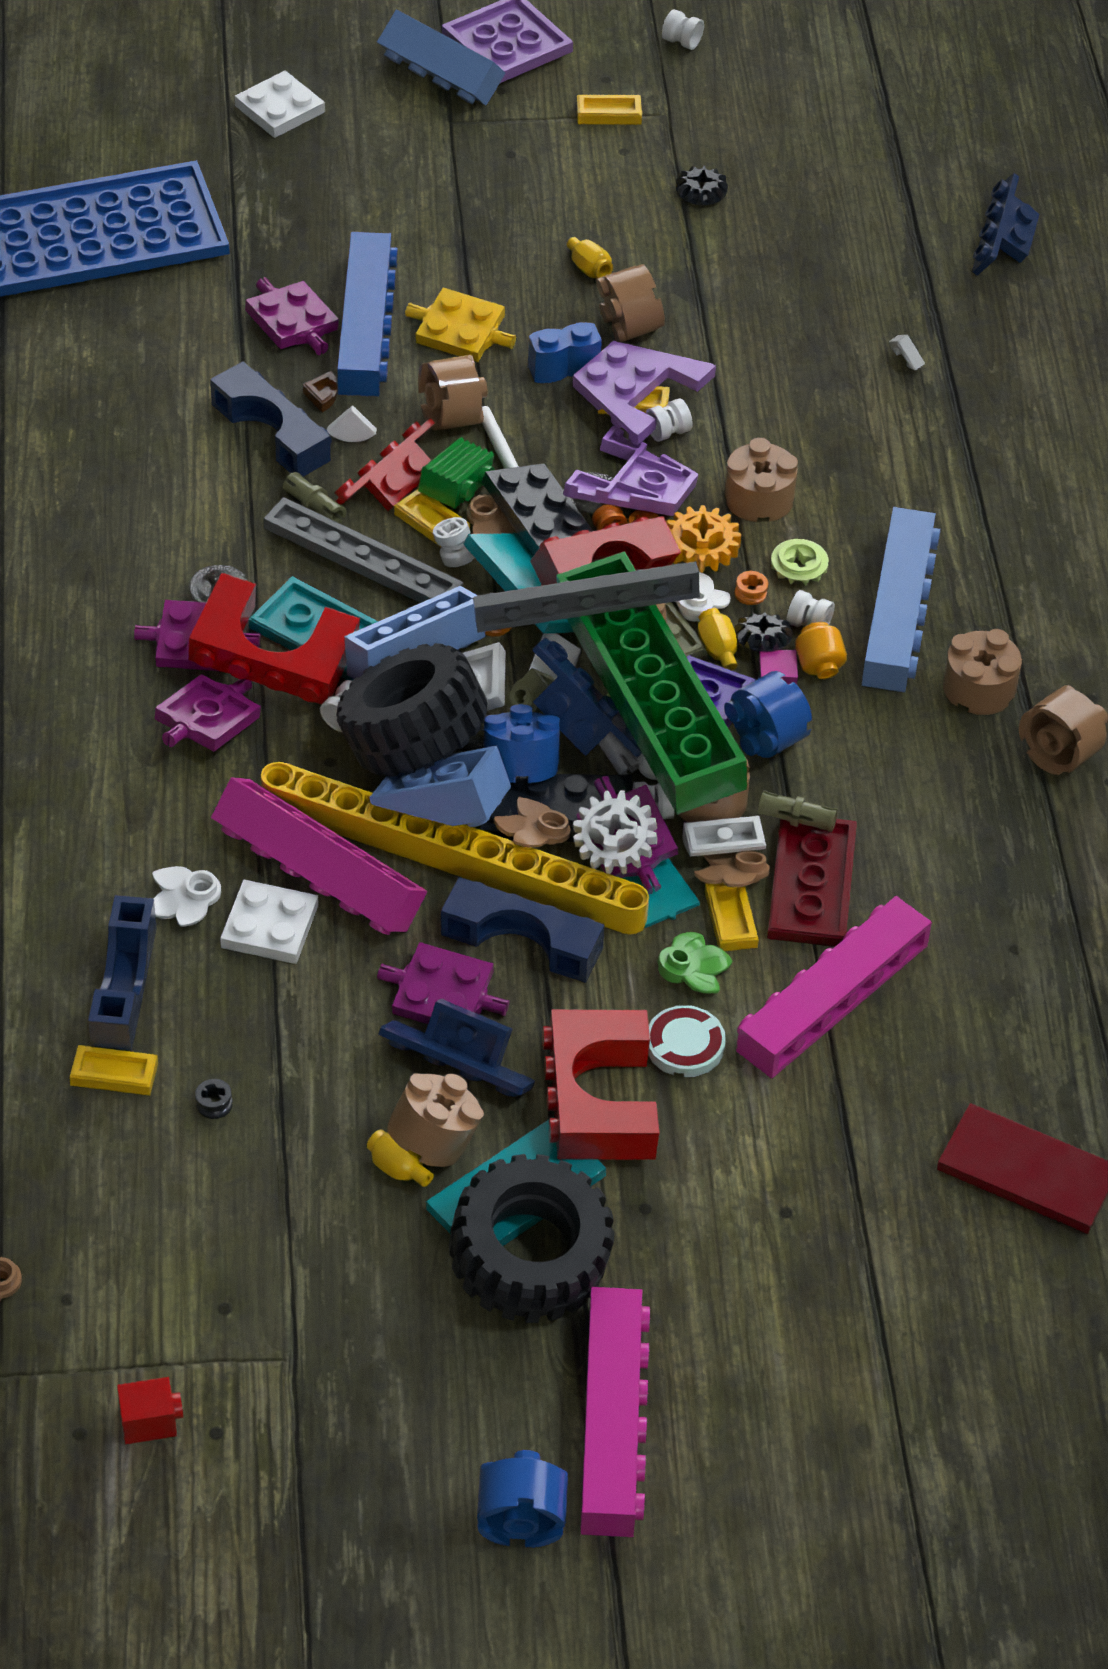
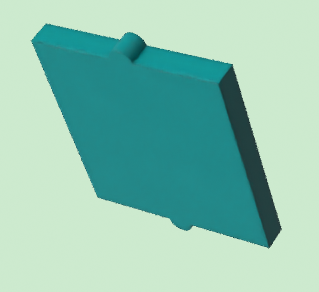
[622,858,700,928]

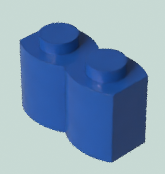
[528,322,602,383]

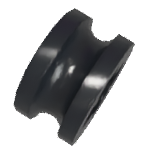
[195,1079,233,1119]

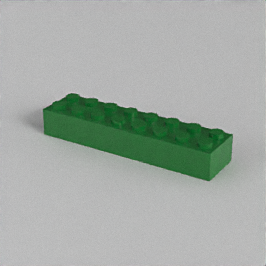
[556,551,747,815]

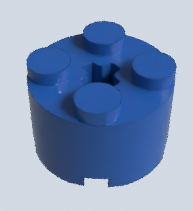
[724,671,812,758]
[484,704,560,783]
[477,1450,568,1548]

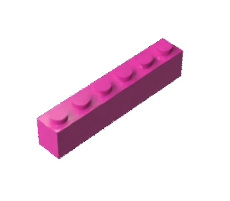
[211,777,428,935]
[736,896,932,1079]
[581,1287,650,1537]

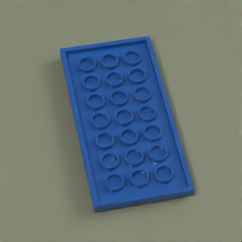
[0,160,230,296]

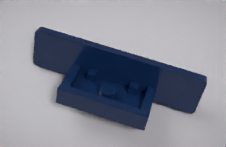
[972,173,1039,276]
[532,638,642,758]
[378,999,535,1097]

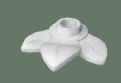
[675,572,731,621]
[152,866,221,927]

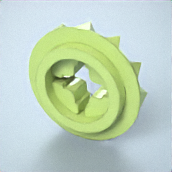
[771,539,829,586]

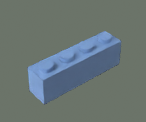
[377,9,505,106]
[344,586,485,679]

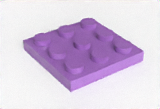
[442,0,573,83]

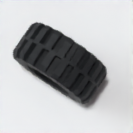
[336,643,488,776]
[449,1154,615,1323]

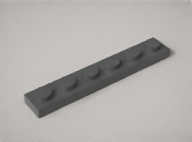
[263,497,463,603]
[473,561,700,633]

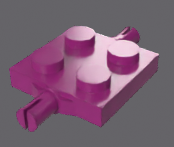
[245,277,339,355]
[134,600,260,671]
[154,674,261,751]
[576,776,678,894]
[377,942,510,1024]

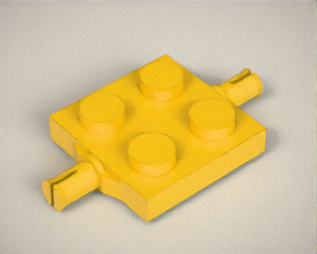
[405,288,516,362]

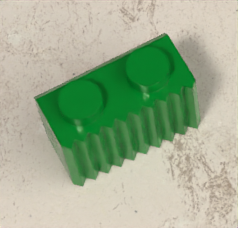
[418,437,495,509]

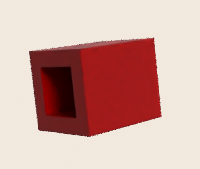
[117,1377,184,1445]

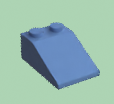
[369,746,511,827]

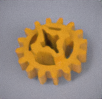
[666,505,741,573]

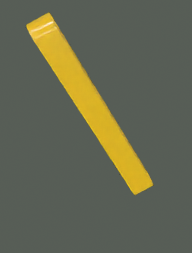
[261,762,649,934]

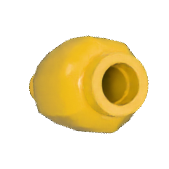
[567,237,613,279]
[698,608,738,671]
[367,1129,434,1187]

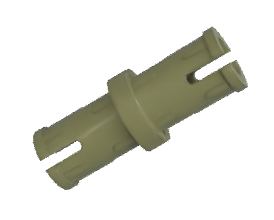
[283,472,346,523]
[758,790,838,832]

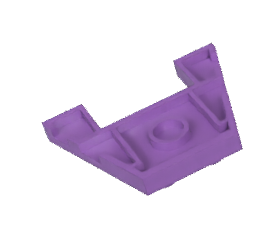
[573,341,716,445]
[563,426,699,516]

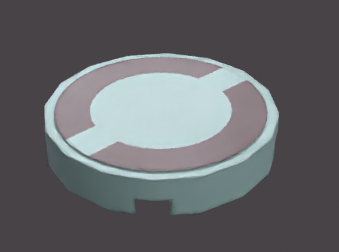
[648,1006,725,1077]

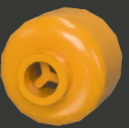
[795,622,847,679]

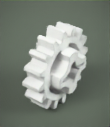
[573,790,657,874]

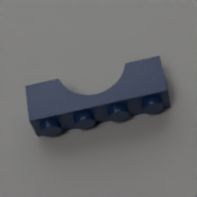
[210,361,332,477]
[441,877,604,983]
[88,895,157,1052]

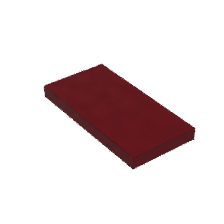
[767,819,857,947]
[937,1103,1108,1234]

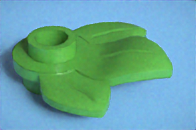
[657,932,733,993]

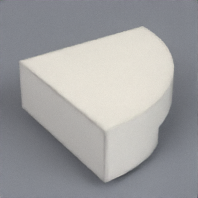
[889,335,925,370]
[327,405,377,442]

